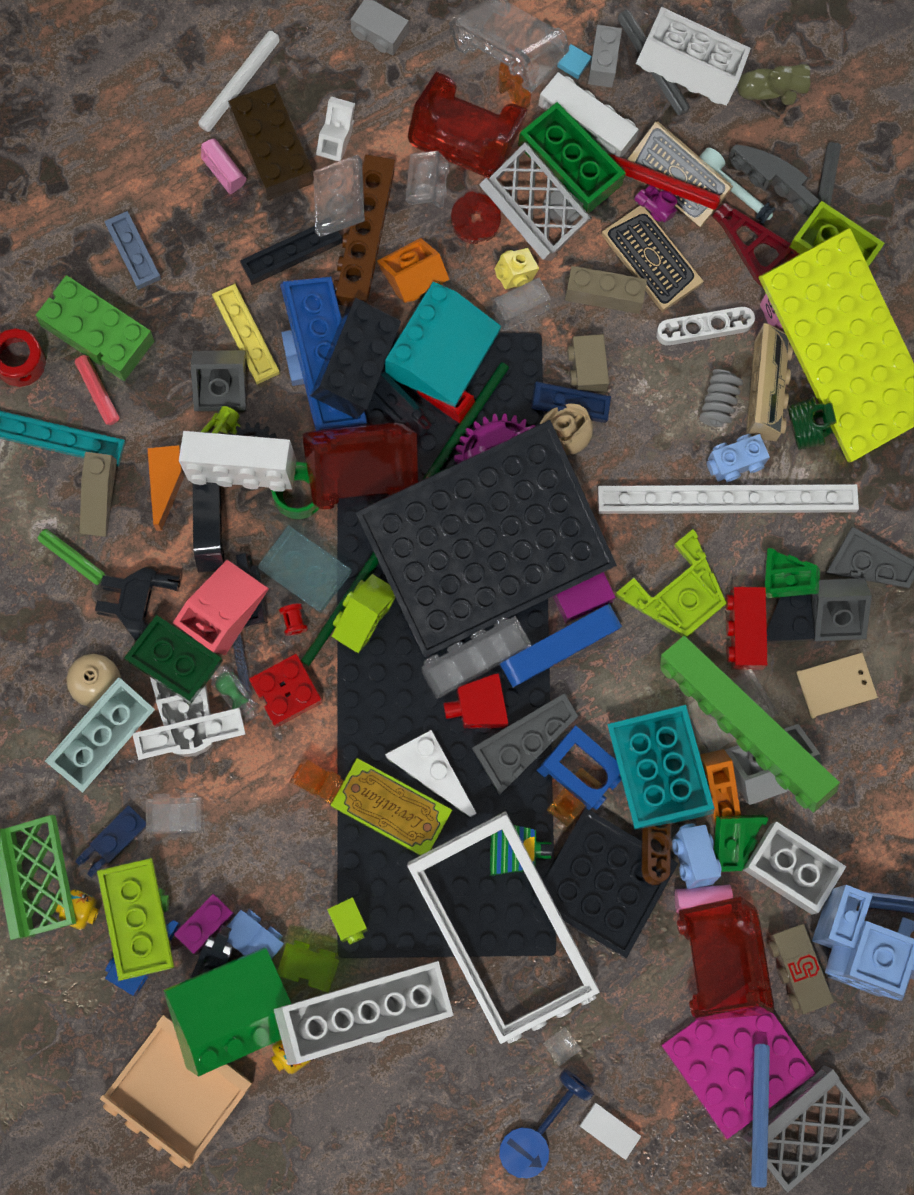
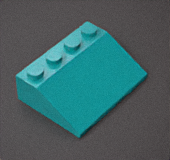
[385,282,501,407]
[607,705,715,829]

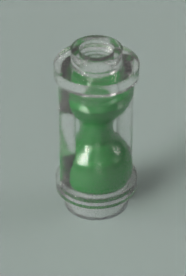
[210,665,260,723]

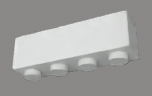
[538,72,639,158]

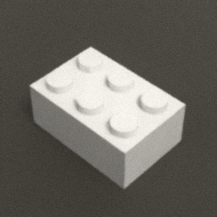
[743,822,846,915]

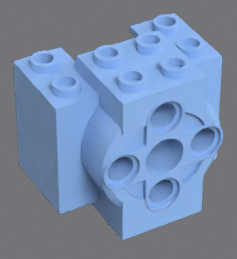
[812,885,914,1001]

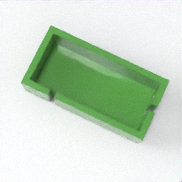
[35,275,155,381]

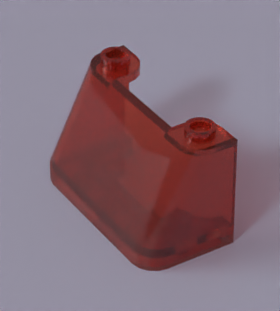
[408,71,528,178]
[302,423,418,509]
[677,896,774,1021]

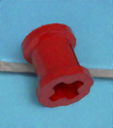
[279,603,308,636]

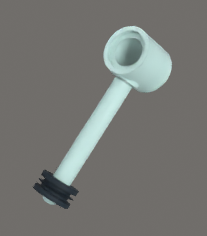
[699,148,776,224]

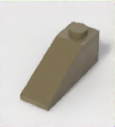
[80,452,117,537]

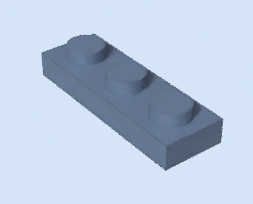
[104,211,161,290]

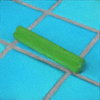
[37,529,105,585]

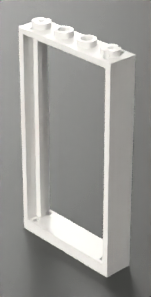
[407,811,600,1044]

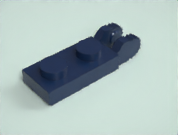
[76,805,149,878]

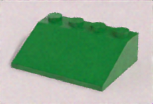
[163,947,291,1077]

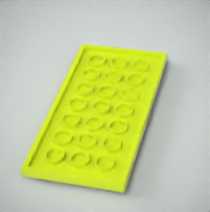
[758,228,914,462]

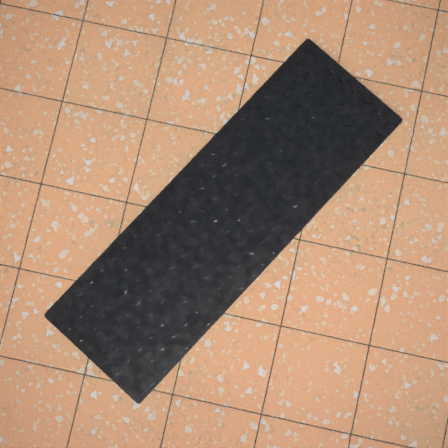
[337,333,556,959]

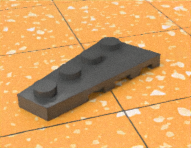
[472,693,578,795]

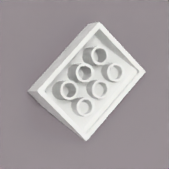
[636,7,751,106]

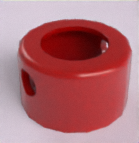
[0,328,46,387]

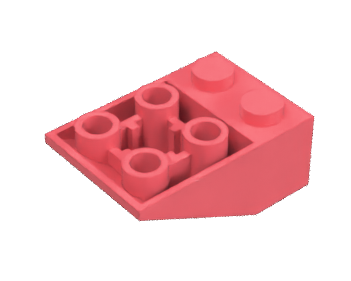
[173,560,269,655]

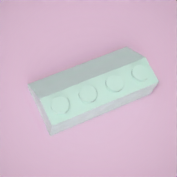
[45,677,155,793]

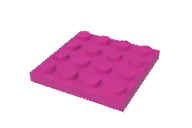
[661,981,816,1139]

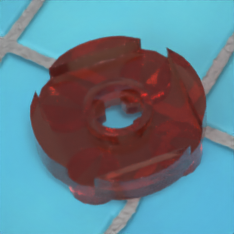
[451,191,501,244]

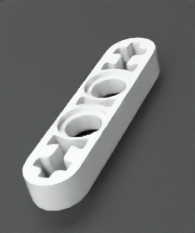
[656,307,755,345]

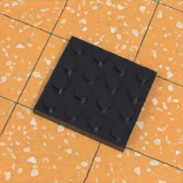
[530,807,678,959]

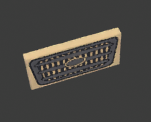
[627,122,733,227]
[601,206,704,312]

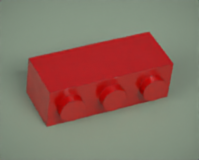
[725,587,768,670]

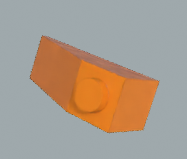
[147,445,184,531]
[700,749,741,830]

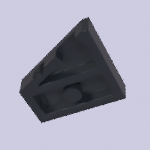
[767,594,815,643]

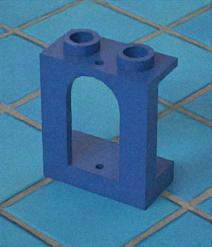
[536,726,622,810]

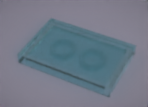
[258,525,352,613]

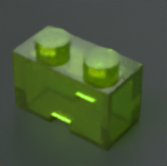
[277,940,340,993]

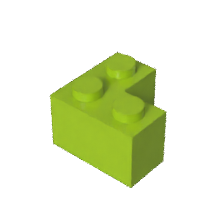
[331,574,396,653]

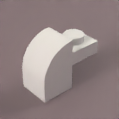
[316,97,355,162]

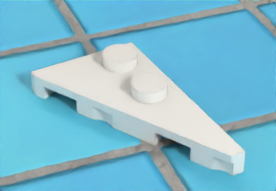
[385,730,476,817]

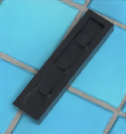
[240,218,343,285]

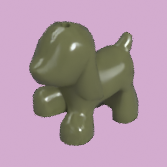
[737,64,811,105]

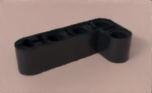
[192,482,225,573]

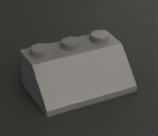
[725,724,822,805]

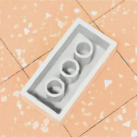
[179,431,297,492]

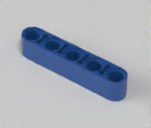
[500,604,623,687]

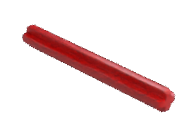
[608,154,721,210]

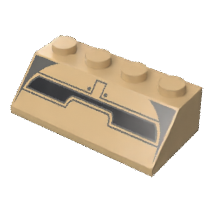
[746,323,793,441]

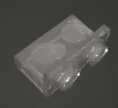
[405,151,450,208]

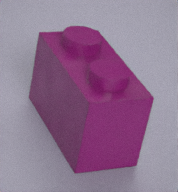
[552,572,616,624]
[174,894,235,955]

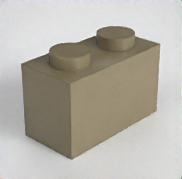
[567,334,609,393]

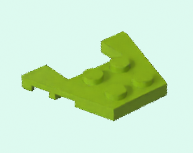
[615,529,727,638]

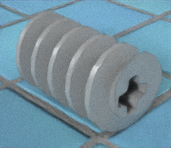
[699,369,743,427]

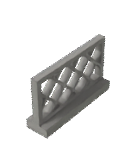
[479,143,592,261]
[742,1065,871,1193]

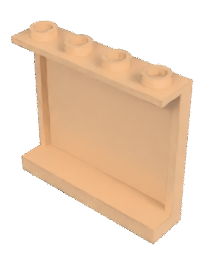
[100,1015,253,1169]

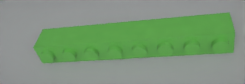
[660,636,840,813]

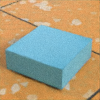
[557,44,592,79]

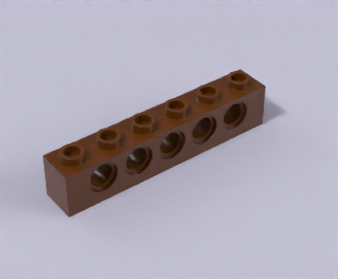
[333,154,395,306]

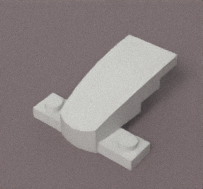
[132,637,246,760]

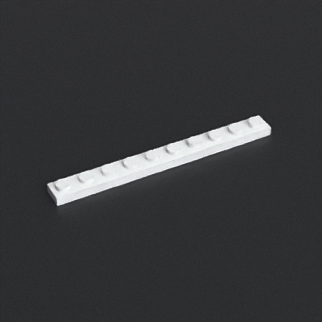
[597,484,859,514]

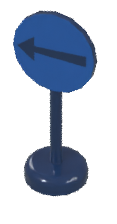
[499,1069,594,1179]

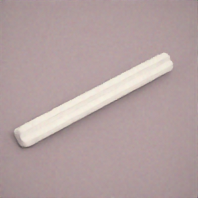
[198,31,279,132]

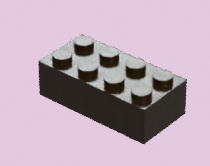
[228,84,314,201]

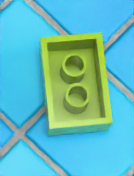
[790,201,885,267]

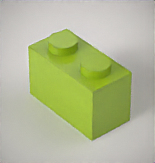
[327,898,367,945]

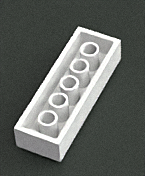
[274,961,454,1065]

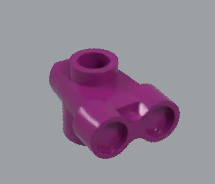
[634,185,677,223]

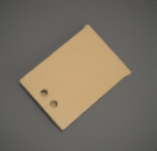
[796,653,878,718]

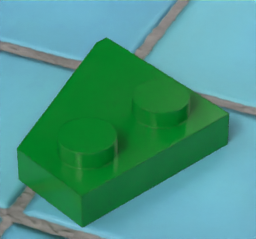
[765,548,820,598]
[714,815,768,872]

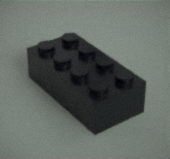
[310,298,401,419]

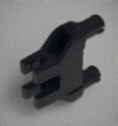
[95,566,181,641]

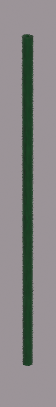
[301,362,509,667]

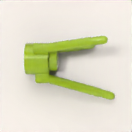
[201,406,240,435]

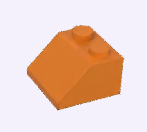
[377,238,450,303]

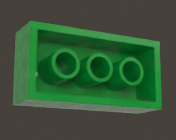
[518,102,626,214]

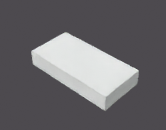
[579,1103,641,1160]

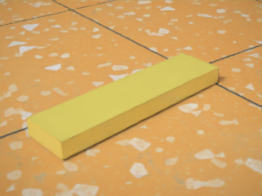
[212,284,280,385]

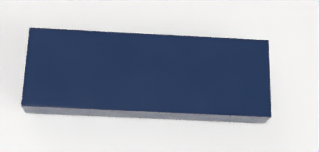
[531,382,611,423]

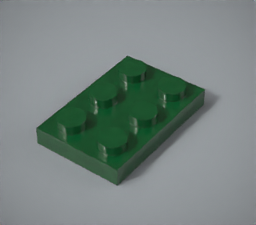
[124,615,223,704]

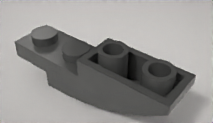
[728,144,820,218]

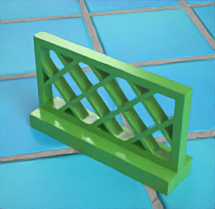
[0,815,76,940]

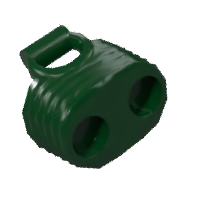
[788,397,837,450]

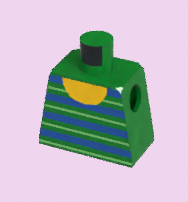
[490,825,552,875]

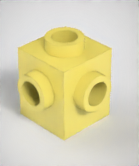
[494,248,539,290]

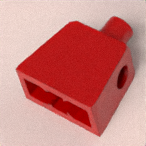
[443,673,508,728]

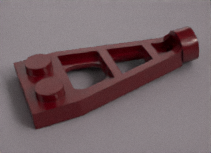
[712,202,800,289]

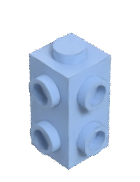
[707,434,770,482]
[672,823,721,889]

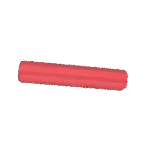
[75,355,119,425]

